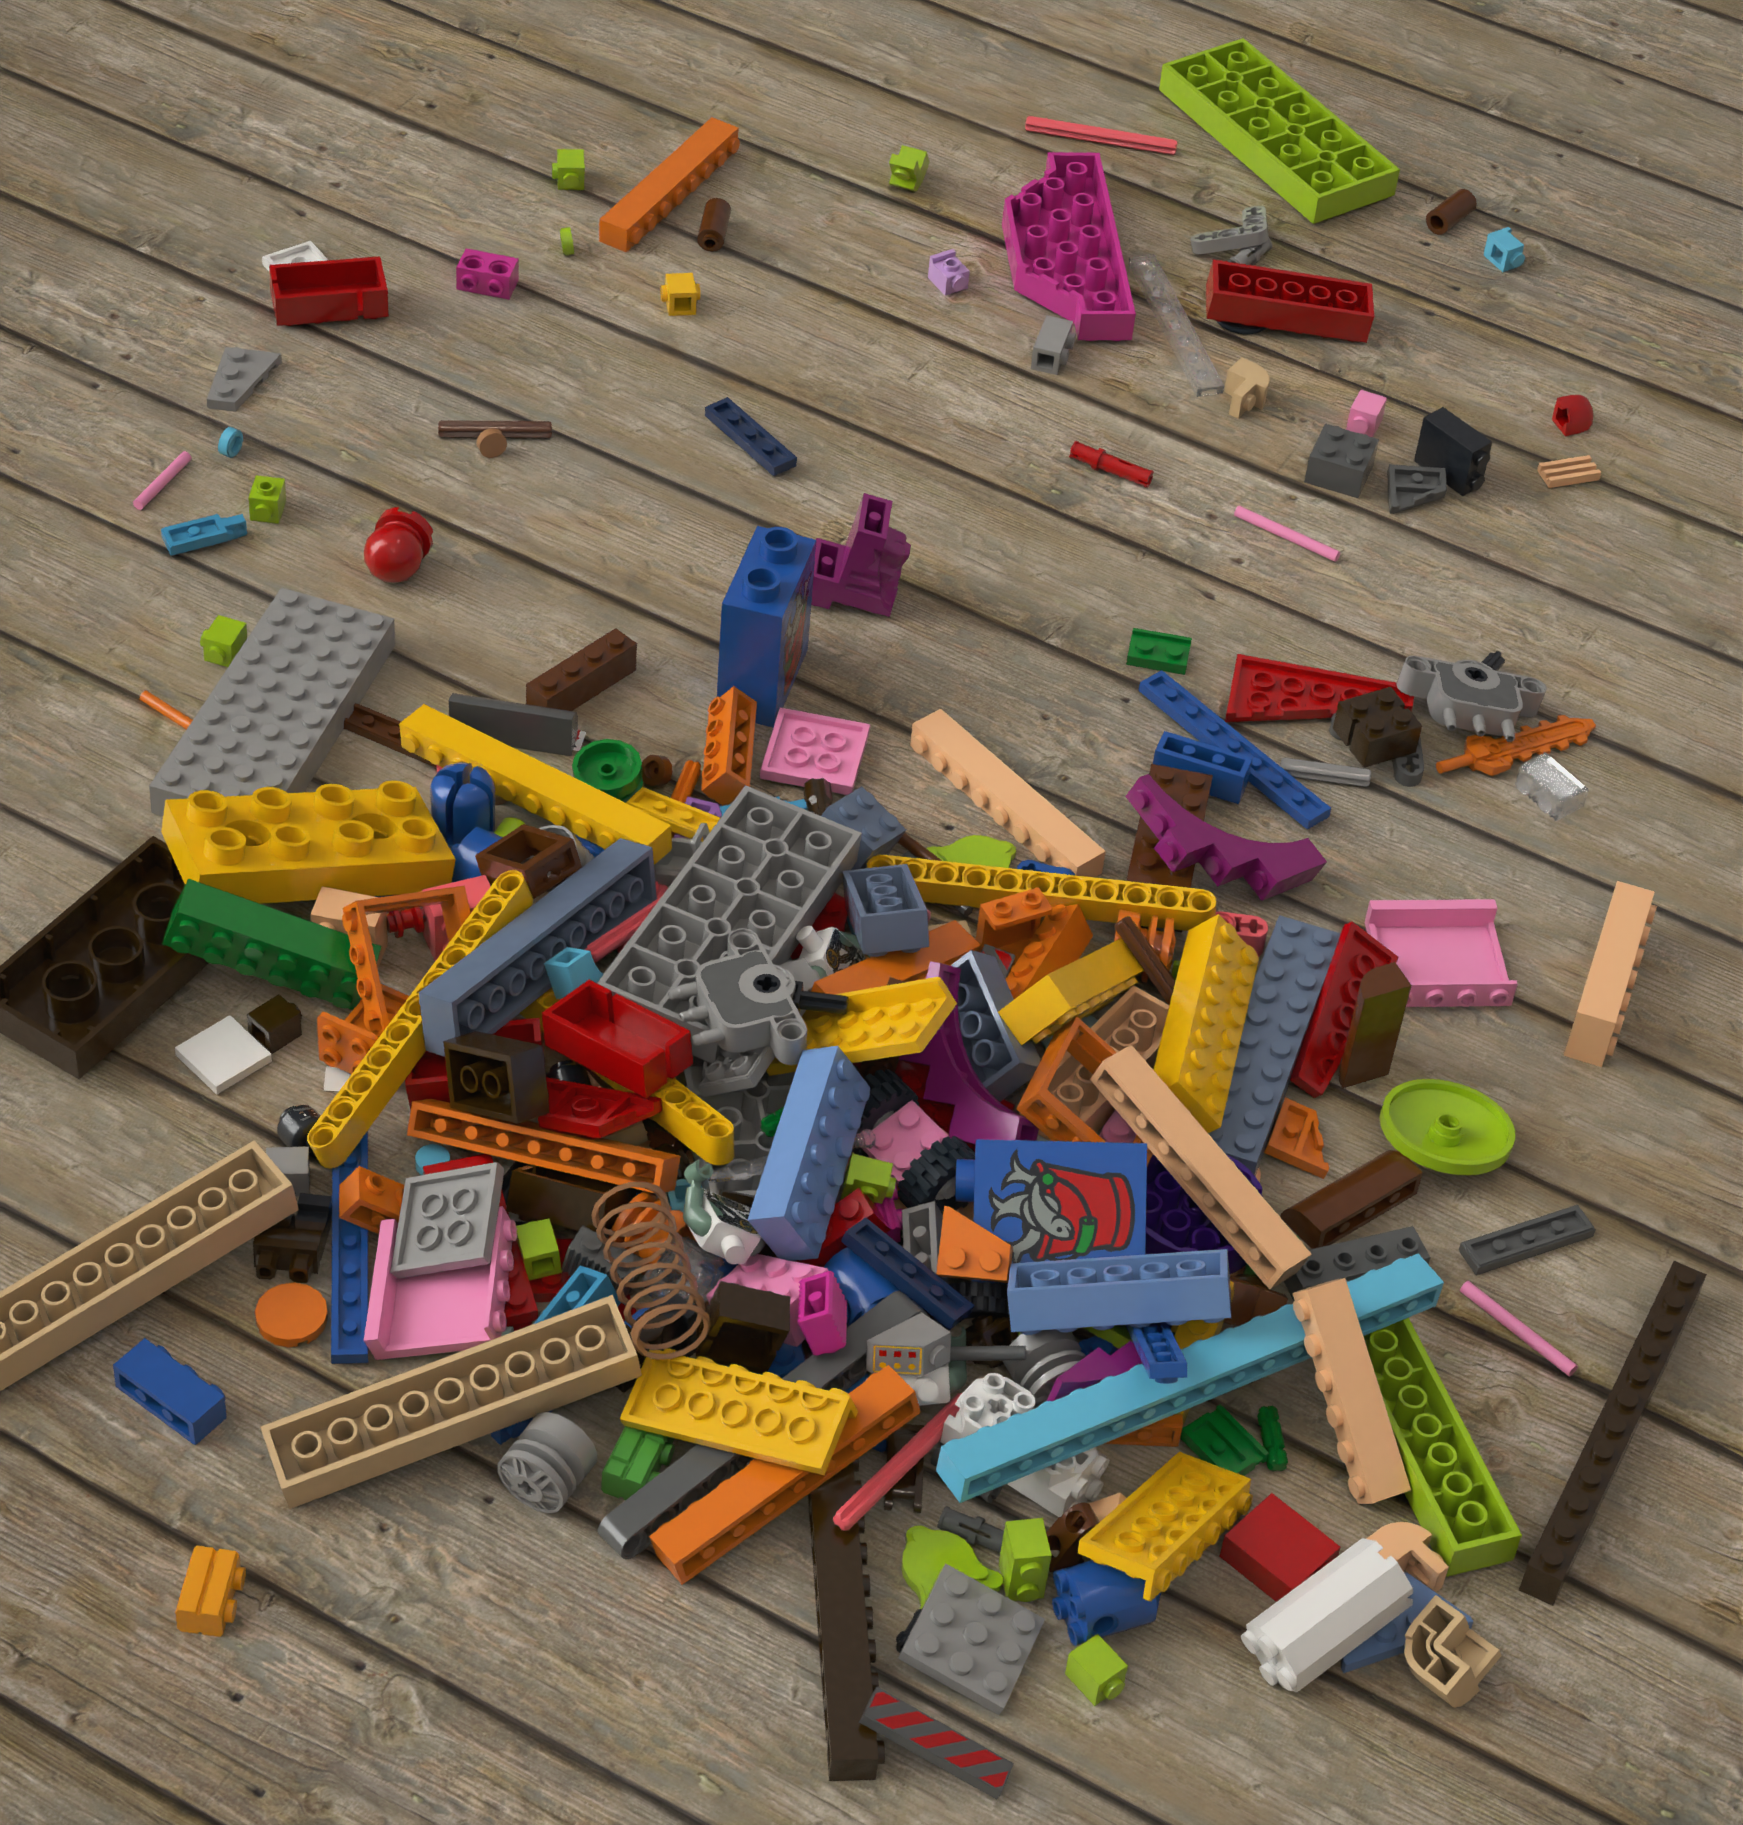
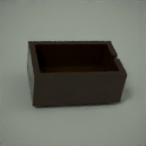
[506,1165,637,1235]

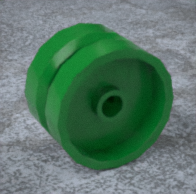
[572,739,644,803]

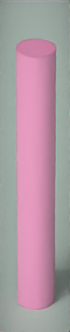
[133,451,192,510]

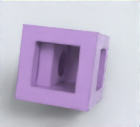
[928,249,970,296]

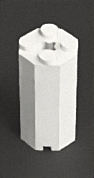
[1241,1538,1413,1692]

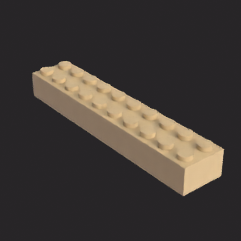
[0,1140,299,1391]
[260,1295,642,1509]

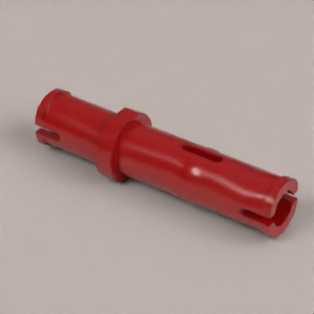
[1069,441,1154,488]

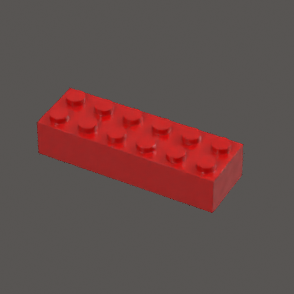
[1206,259,1374,343]

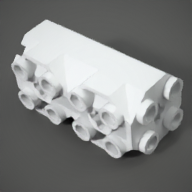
[940,1373,1110,1517]

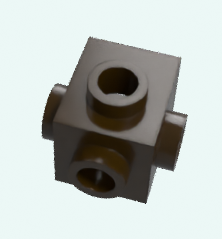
[965,1313,1018,1368]

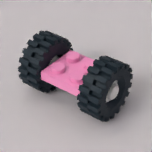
[852,1069,975,1215]

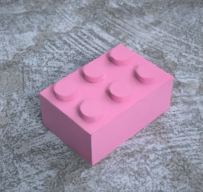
[706,1254,828,1347]

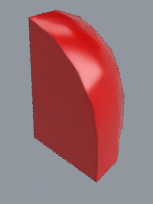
[1552,395,1594,436]

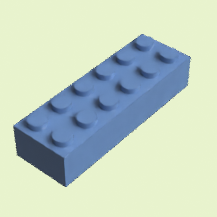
[747,1046,870,1261]
[1007,1249,1231,1335]

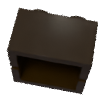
[1333,687,1422,768]
[696,1281,790,1374]

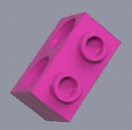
[456,248,519,300]

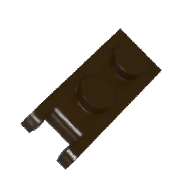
[884,1424,925,1513]

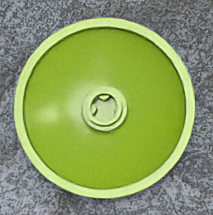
[1380,1079,1516,1175]

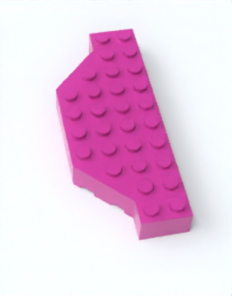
[1002,152,1136,341]

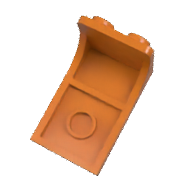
[317,984,409,1074]

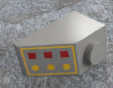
[866,1312,951,1376]

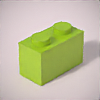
[998,1518,1052,1602]

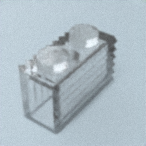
[1515,752,1589,821]

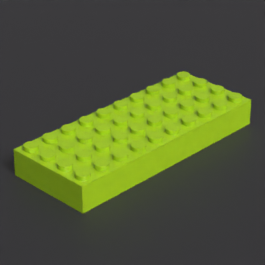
[1159,38,1400,224]

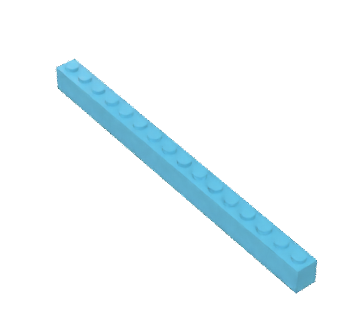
[936,1253,1444,1503]

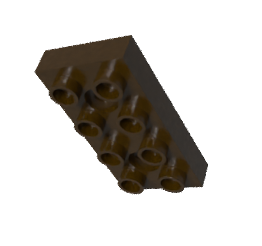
[0,836,209,1079]

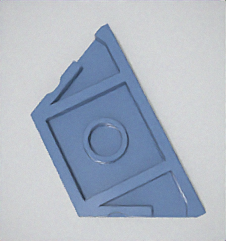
[1341,1572,1473,1673]

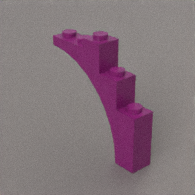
[1125,774,1327,901]
[899,961,1039,1145]

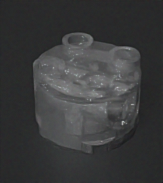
[642,1236,725,1306]

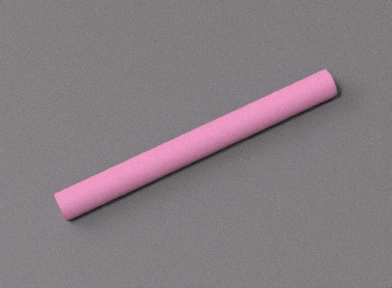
[1234,506,1340,562]
[1460,1281,1578,1377]

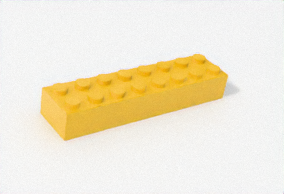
[1153,914,1259,1133]

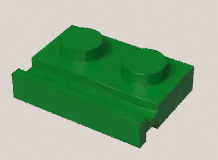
[1126,628,1192,675]
[1180,1404,1269,1476]

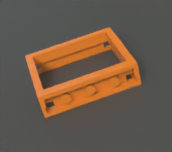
[342,885,471,1038]
[1016,1016,1153,1166]

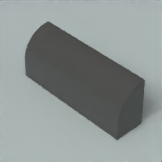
[448,693,578,756]

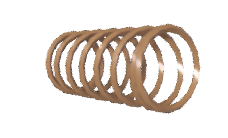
[591,1182,711,1359]

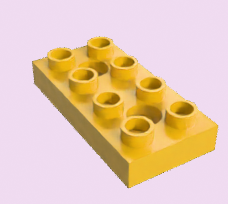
[161,781,456,904]

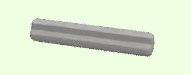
[1280,757,1371,787]

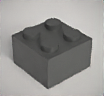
[1304,424,1379,498]

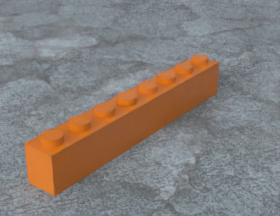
[599,117,740,252]
[407,1099,681,1193]
[649,1365,921,1585]

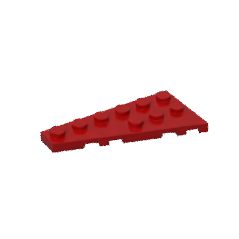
[1225,654,1414,722]

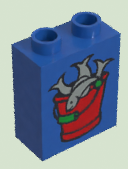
[717,526,816,728]
[955,1139,1147,1285]

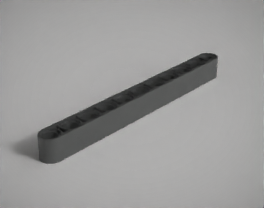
[598,1291,928,1559]

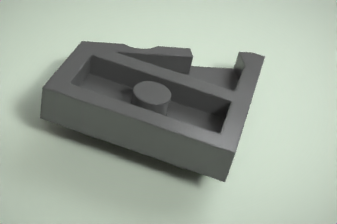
[1387,464,1447,514]

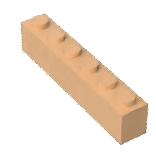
[1292,1278,1411,1504]

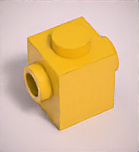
[660,273,701,316]

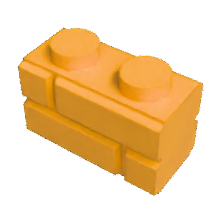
[175,1546,246,1637]

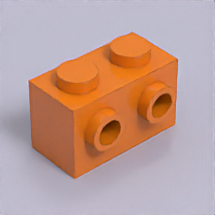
[339,1166,405,1234]

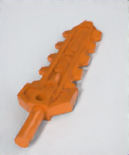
[1436,715,1596,776]

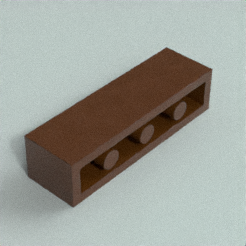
[526,628,637,711]

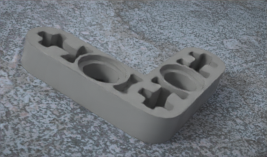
[1190,206,1269,254]

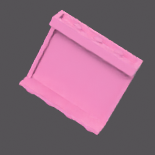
[1365,899,1517,1007]
[364,1206,517,1360]

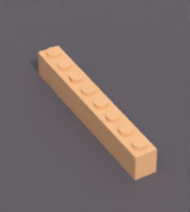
[910,709,1106,877]
[1090,1045,1312,1290]

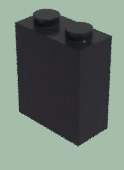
[1414,407,1492,496]

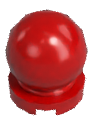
[364,507,433,583]

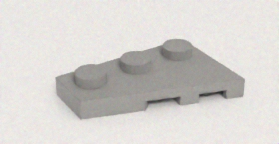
[207,347,282,412]

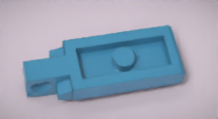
[161,514,248,556]

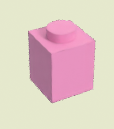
[1346,390,1387,437]

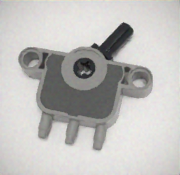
[1396,651,1547,742]
[668,928,849,1065]

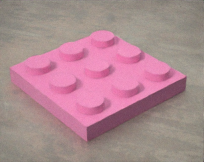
[760,708,870,795]

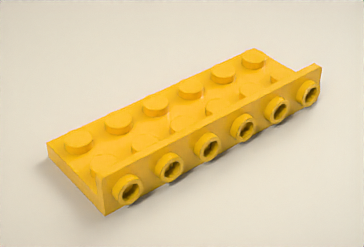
[766,977,957,1076]
[620,1349,858,1475]
[1078,1451,1253,1602]

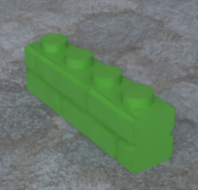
[601,1426,675,1500]

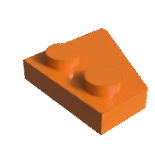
[1264,1097,1329,1179]
[936,1206,1013,1283]

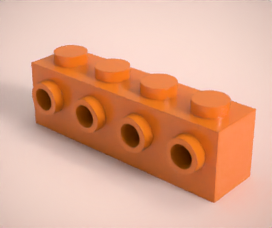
[701,686,757,806]

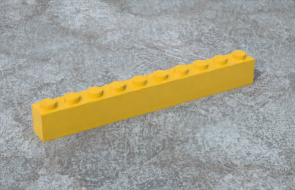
[399,704,672,865]

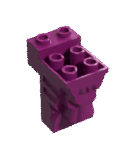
[811,493,911,617]

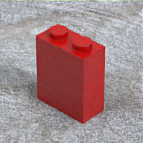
[1219,1493,1341,1602]

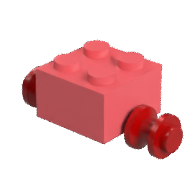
[387,875,491,961]

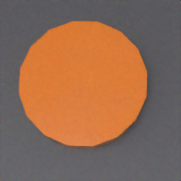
[255,1282,328,1348]

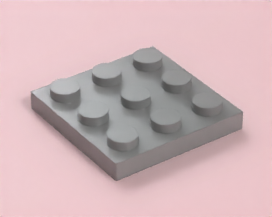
[390,1162,504,1279]
[898,1563,1045,1715]

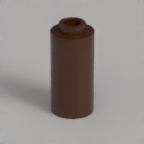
[1426,189,1477,235]
[697,198,731,252]

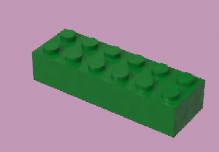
[162,879,382,1010]

